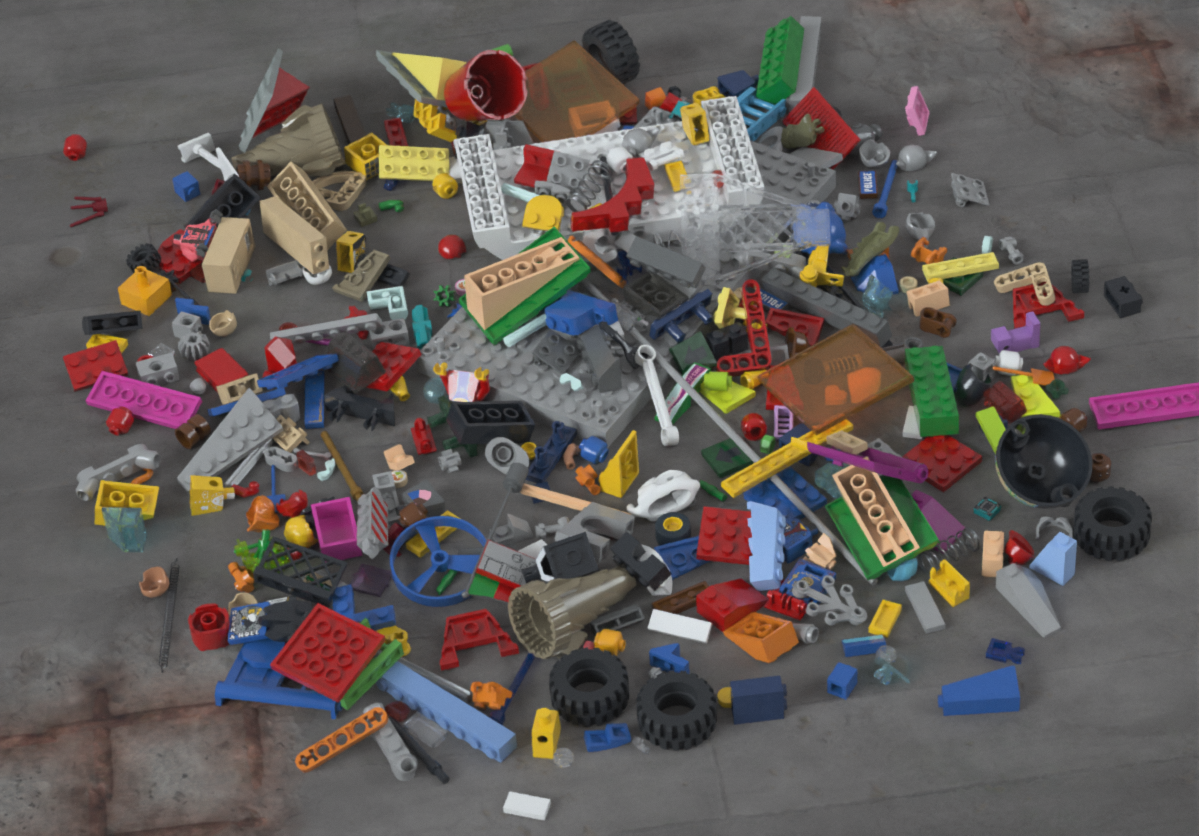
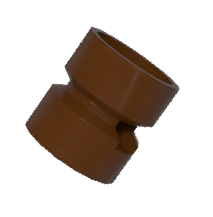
[174,414,211,449]

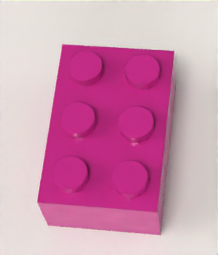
[311,497,362,563]

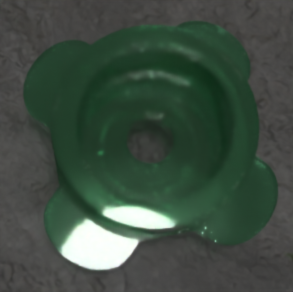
[1046,379,1069,399]

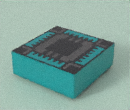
[973,497,1001,521]

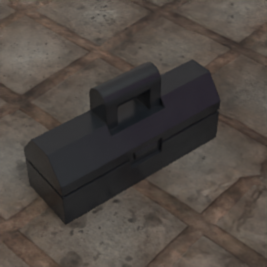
[82,310,143,335]

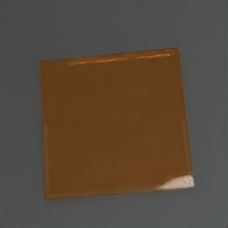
[514,40,640,142]
[757,324,914,436]

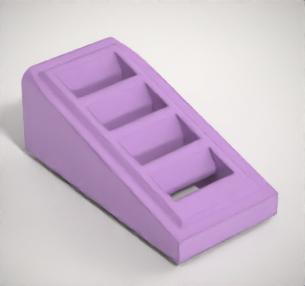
[774,405,794,440]

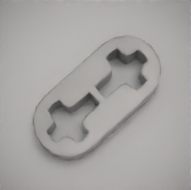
[264,447,298,472]

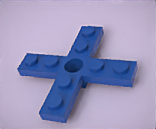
[332,584,396,630]

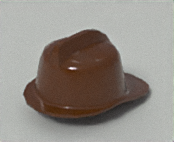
[785,327,810,367]

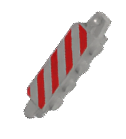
[357,487,388,559]

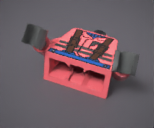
[173,210,222,262]

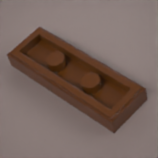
[652,581,709,614]

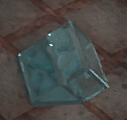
[102,507,147,552]

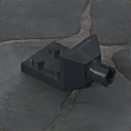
[521,532,599,584]

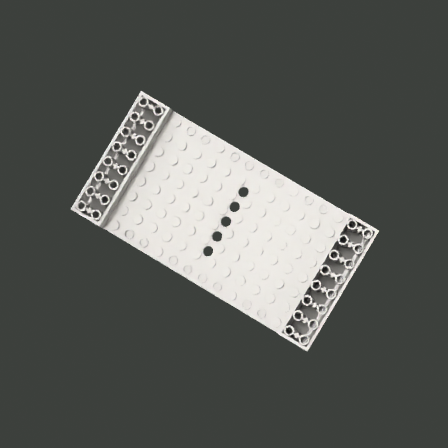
[454,96,764,260]

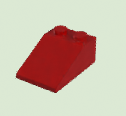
[696,578,768,632]

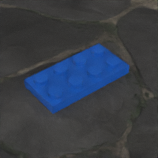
[257,354,339,390]

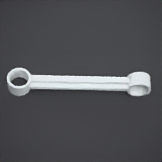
[634,345,679,446]

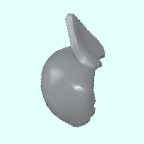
[622,128,660,157]
[896,145,937,171]
[905,212,935,248]

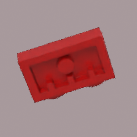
[514,144,559,188]

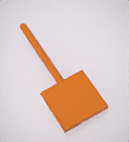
[992,366,1056,387]

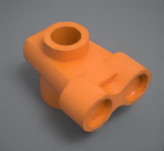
[575,464,601,495]
[228,562,255,593]

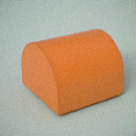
[645,87,666,110]

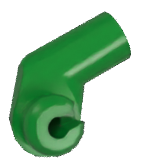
[378,200,404,212]

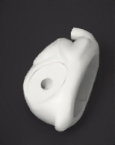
[626,470,700,522]

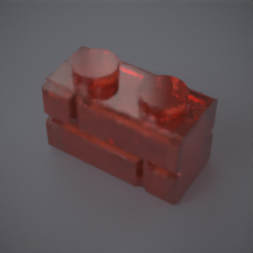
[983,381,1027,424]

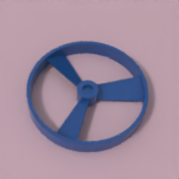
[390,516,486,607]

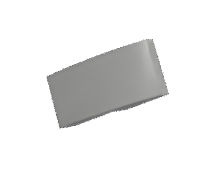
[535,181,571,206]

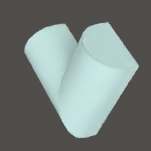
[367,286,408,320]

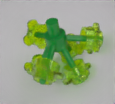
[234,529,290,573]

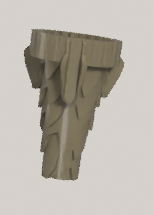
[231,103,346,176]
[508,565,636,659]

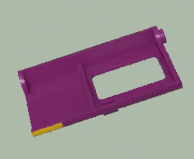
[791,437,928,483]

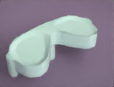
[560,373,583,391]
[317,458,336,481]

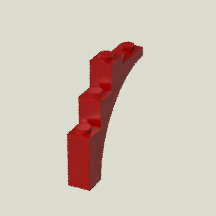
[571,157,655,232]

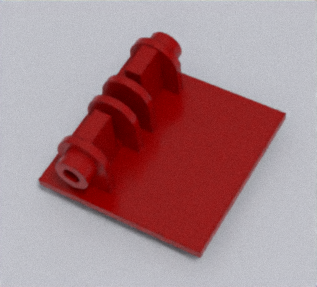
[764,580,813,621]

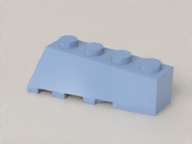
[747,501,786,591]

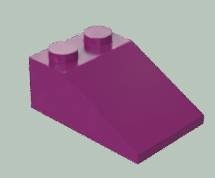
[911,489,965,554]

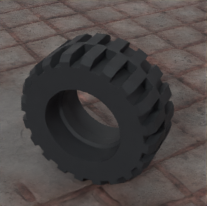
[582,20,640,89]
[1073,486,1152,561]
[549,647,630,727]
[636,671,717,751]

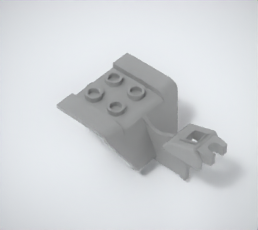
[484,111,534,150]

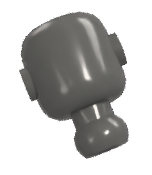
[849,123,883,156]

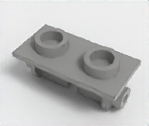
[265,260,303,286]

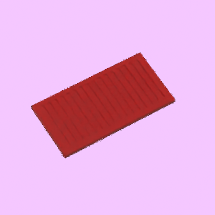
[782,87,861,170]

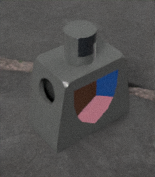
[395,480,445,518]

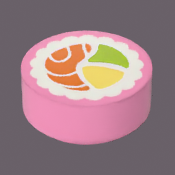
[455,279,466,296]

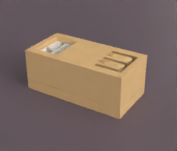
[202,217,255,294]

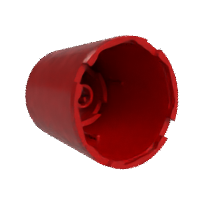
[444,50,528,121]

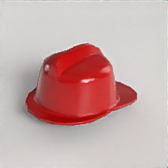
[1004,530,1035,565]

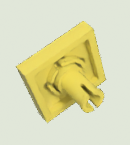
[713,287,746,329]

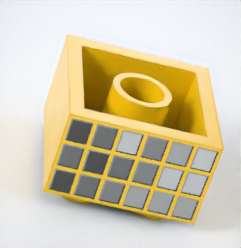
[344,133,388,180]

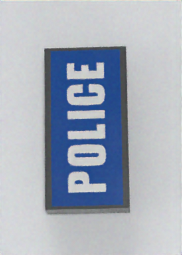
[760,287,789,312]

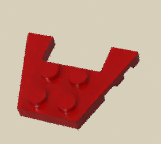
[1013,282,1085,329]
[440,609,519,671]

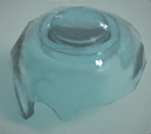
[423,377,449,404]

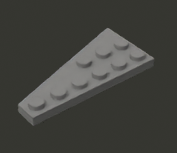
[177,387,283,494]

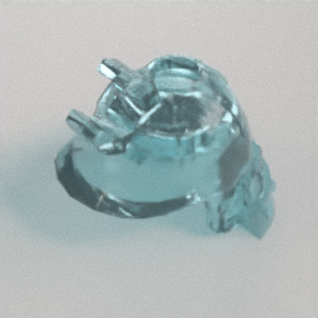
[862,274,893,318]

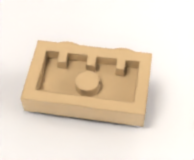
[273,414,310,453]

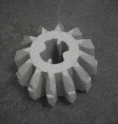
[178,331,210,361]

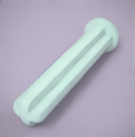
[501,183,540,202]
[503,311,547,347]

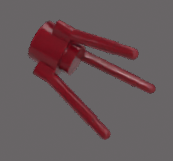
[70,196,108,227]

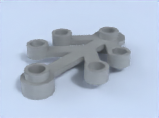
[792,575,867,625]

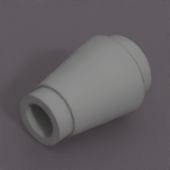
[792,623,819,644]

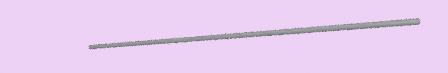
[580,277,878,585]

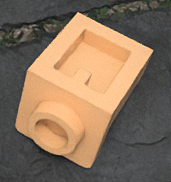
[384,444,415,471]

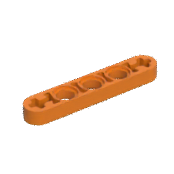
[295,707,388,772]

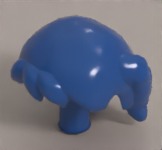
[792,201,848,255]

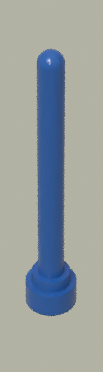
[872,160,898,218]

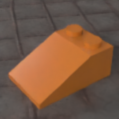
[723,612,799,663]

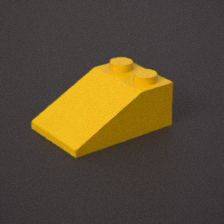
[598,430,639,498]
[95,480,159,527]

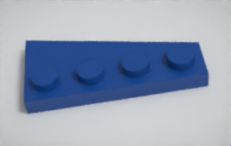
[654,536,709,580]

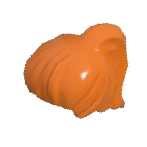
[246,495,280,532]

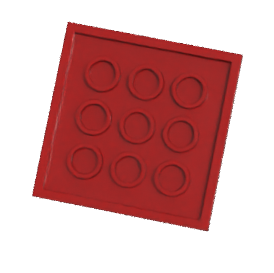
[270,603,386,703]

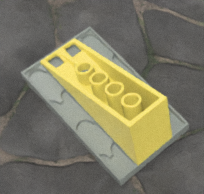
[376,50,467,107]

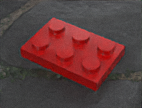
[63,340,128,392]

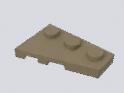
[332,250,391,302]

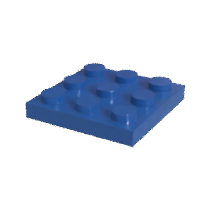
[744,467,827,521]

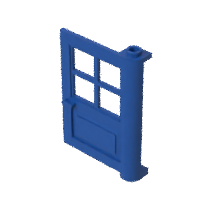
[215,642,343,719]

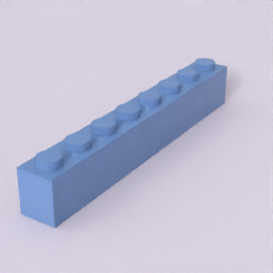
[376,661,517,763]

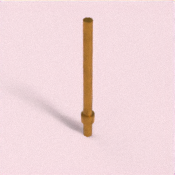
[320,431,364,502]

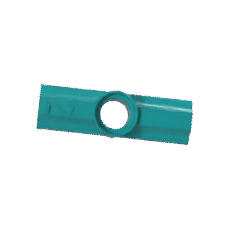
[412,305,433,350]

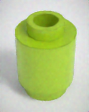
[704,371,732,391]

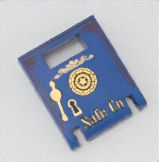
[778,558,836,610]

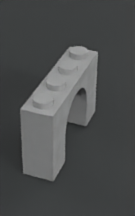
[555,502,635,564]

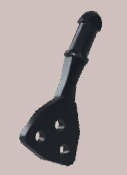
[599,321,649,369]

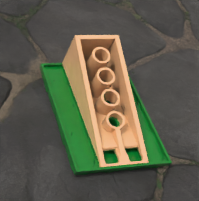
[459,226,590,346]
[825,457,940,581]

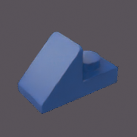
[649,643,690,674]

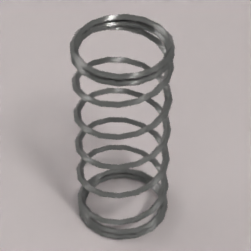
[566,160,613,212]
[917,527,980,576]

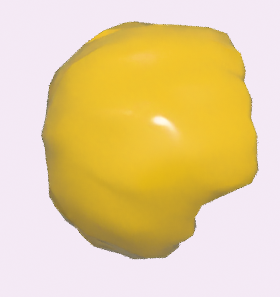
[284,515,318,548]

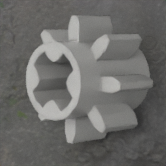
[438,449,461,473]

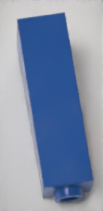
[938,666,1020,716]

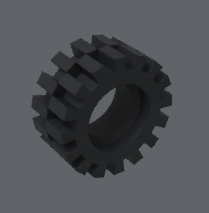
[126,243,161,274]
[1071,259,1090,293]

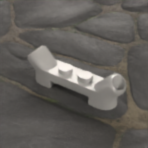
[730,242,806,280]
[75,444,161,501]
[363,702,418,781]

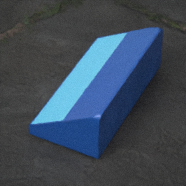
[842,635,886,657]

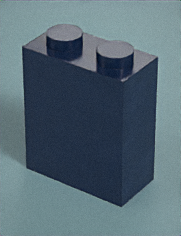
[730,675,788,725]

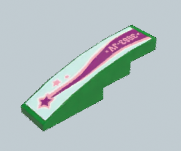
[654,362,711,425]

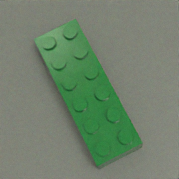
[756,16,805,105]
[905,346,959,437]

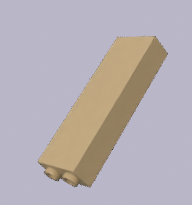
[260,196,329,274]

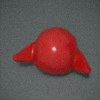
[1043,346,1091,374]

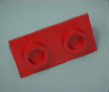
[410,418,437,455]

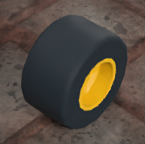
[655,512,691,545]

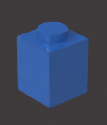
[172,171,201,202]
[827,662,857,700]

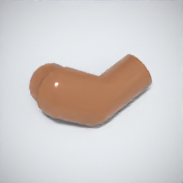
[562,443,581,470]

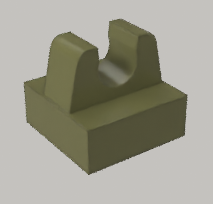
[353,203,378,227]

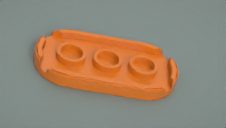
[567,235,627,289]

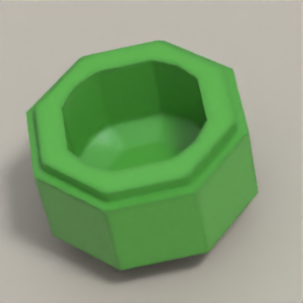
[760,435,776,454]

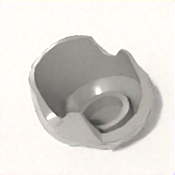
[859,140,890,168]

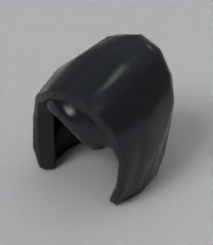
[956,363,992,406]

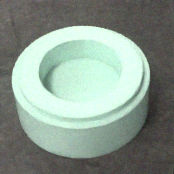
[982,236,993,254]

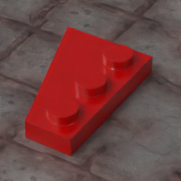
[765,308,825,351]

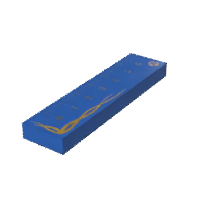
[305,371,325,429]

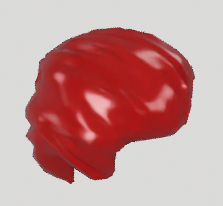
[276,489,308,518]

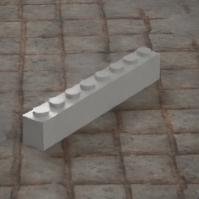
[786,16,821,113]

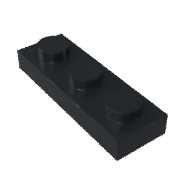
[354,255,410,287]

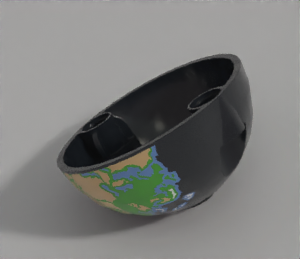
[995,414,1092,509]

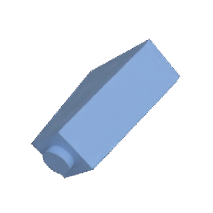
[1030,532,1077,586]

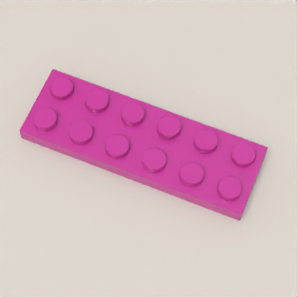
[86,371,202,429]
[1089,382,1199,430]

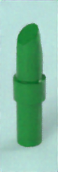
[699,479,727,502]
[436,569,458,595]

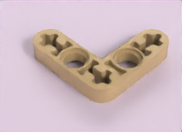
[994,263,1055,306]

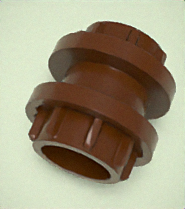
[236,159,271,191]

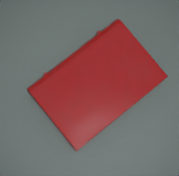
[194,348,250,393]

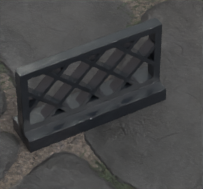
[253,536,347,608]

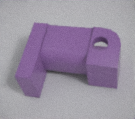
[991,311,1040,353]

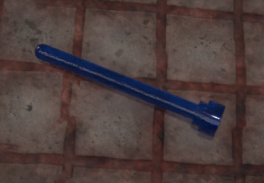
[489,653,535,726]

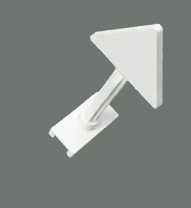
[178,133,239,181]

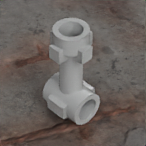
[999,237,1023,265]
[535,517,570,538]

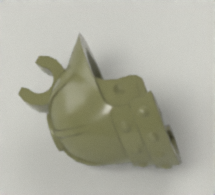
[781,114,825,149]

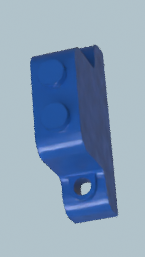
[545,290,618,335]

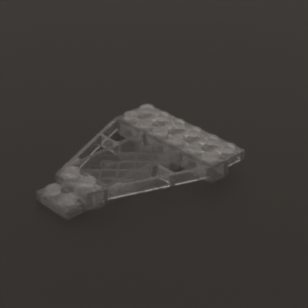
[680,174,830,285]

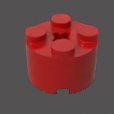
[188,603,230,651]

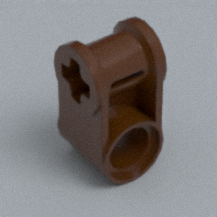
[919,307,957,338]

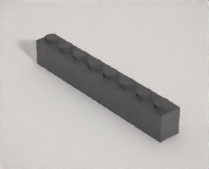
[762,268,892,348]

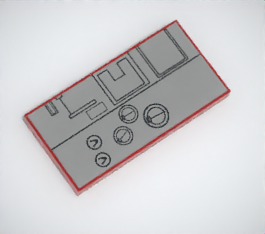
[475,540,546,589]

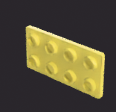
[379,145,449,181]

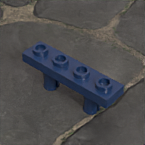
[649,289,714,343]
[526,421,577,484]

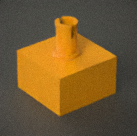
[118,266,172,316]

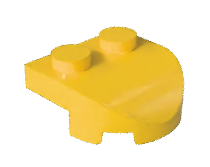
[522,195,564,231]

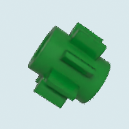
[433,285,456,307]

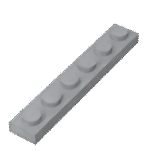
[270,313,382,344]

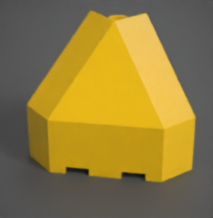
[413,99,488,142]

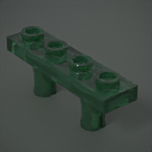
[427,395,479,458]

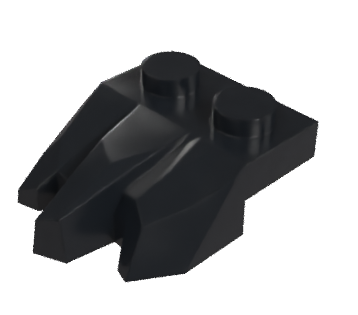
[257,600,312,642]

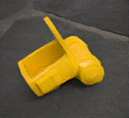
[800,245,844,287]

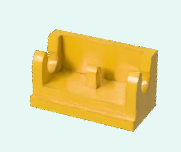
[928,559,970,607]

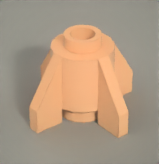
[803,533,837,571]

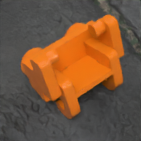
[911,237,947,264]
[471,681,512,710]

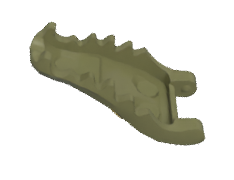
[841,222,899,277]

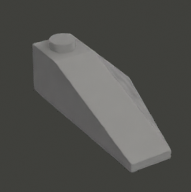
[996,563,1061,638]

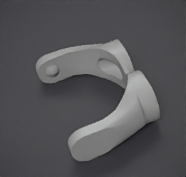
[1036,517,1073,540]

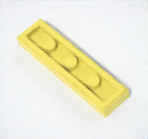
[922,252,999,282]

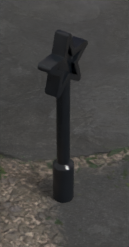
[161,270,201,306]

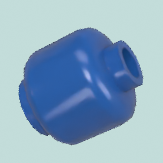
[579,436,609,464]

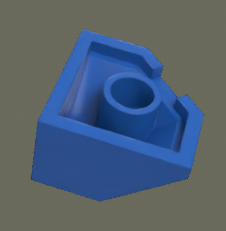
[851,254,899,298]

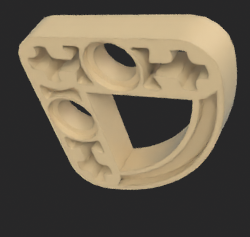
[312,171,366,211]

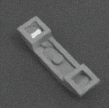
[372,471,404,529]

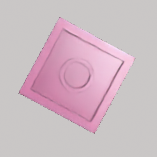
[905,86,930,136]

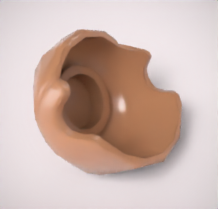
[139,567,169,598]

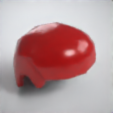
[438,234,467,259]

